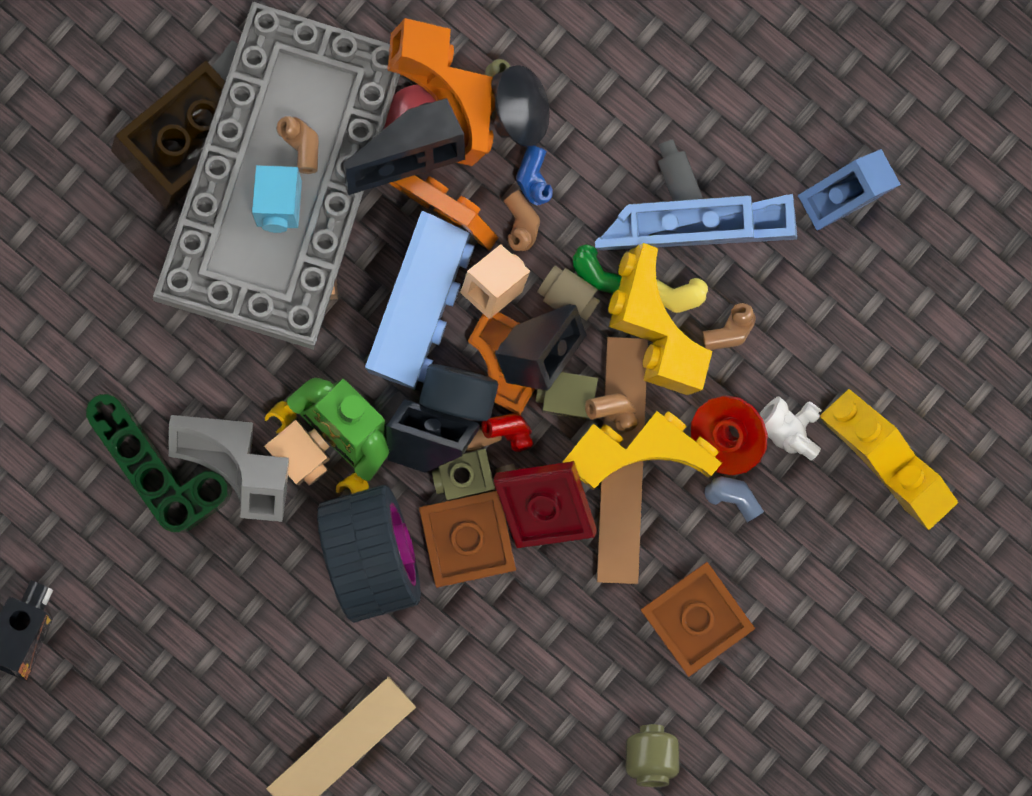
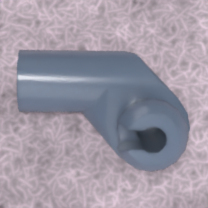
[704,476,764,522]

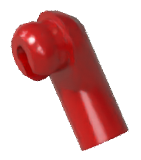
[482,414,533,452]

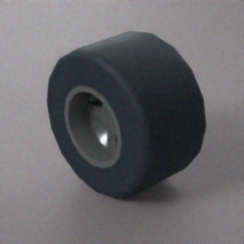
[419,364,498,421]

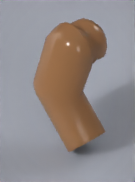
[276,116,319,174]
[702,303,756,350]

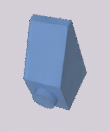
[798,149,901,231]

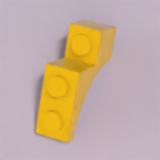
[608,243,712,395]
[820,389,959,530]
[562,411,721,490]

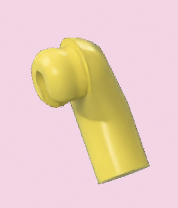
[656,278,708,313]

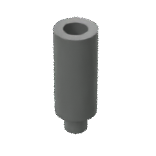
[658,139,703,201]

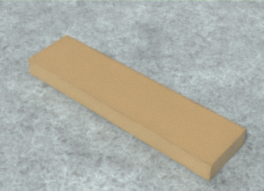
[266,677,416,796]

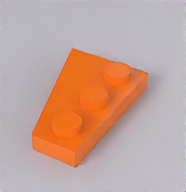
[388,175,499,251]

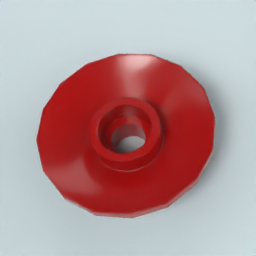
[690,395,768,476]

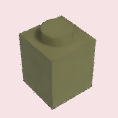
[536,372,598,421]

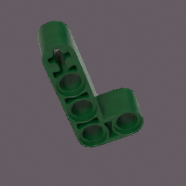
[86,394,232,533]

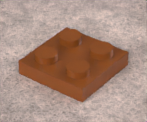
[419,491,516,588]
[640,562,755,677]

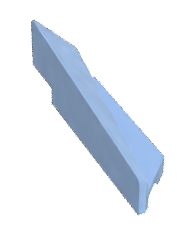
[595,194,797,250]

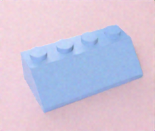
[365,211,474,390]

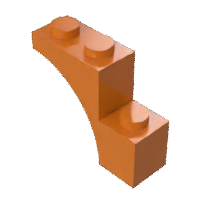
[387,18,495,166]

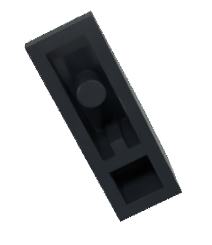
[343,98,465,195]

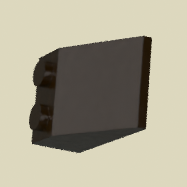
[111,61,226,210]

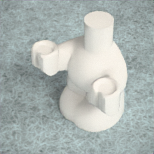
[760,397,822,461]

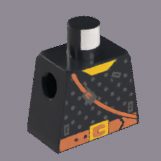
[0,580,53,681]

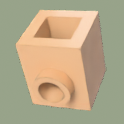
[460,244,530,319]
[264,420,330,486]

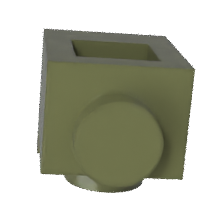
[432,449,495,501]

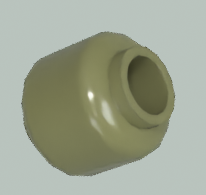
[626,724,680,787]

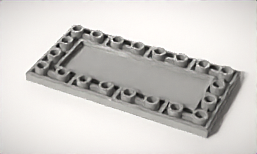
[153,2,400,350]

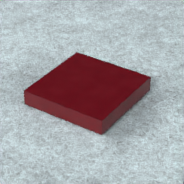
[493,461,597,548]

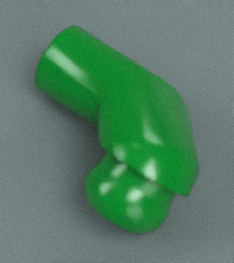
[573,244,622,294]

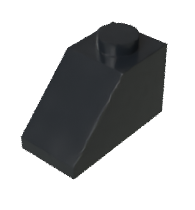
[495,304,587,391]
[386,399,479,473]

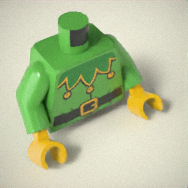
[265,378,389,494]

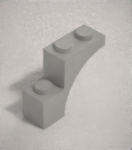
[168,415,289,522]

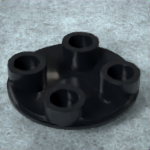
[491,65,550,146]

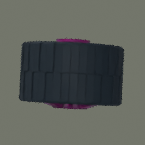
[317,485,421,623]

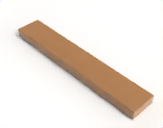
[597,337,648,584]

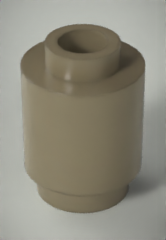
[537,265,600,321]

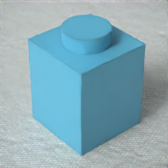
[252,165,302,233]

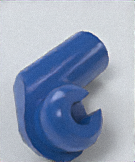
[516,145,553,205]

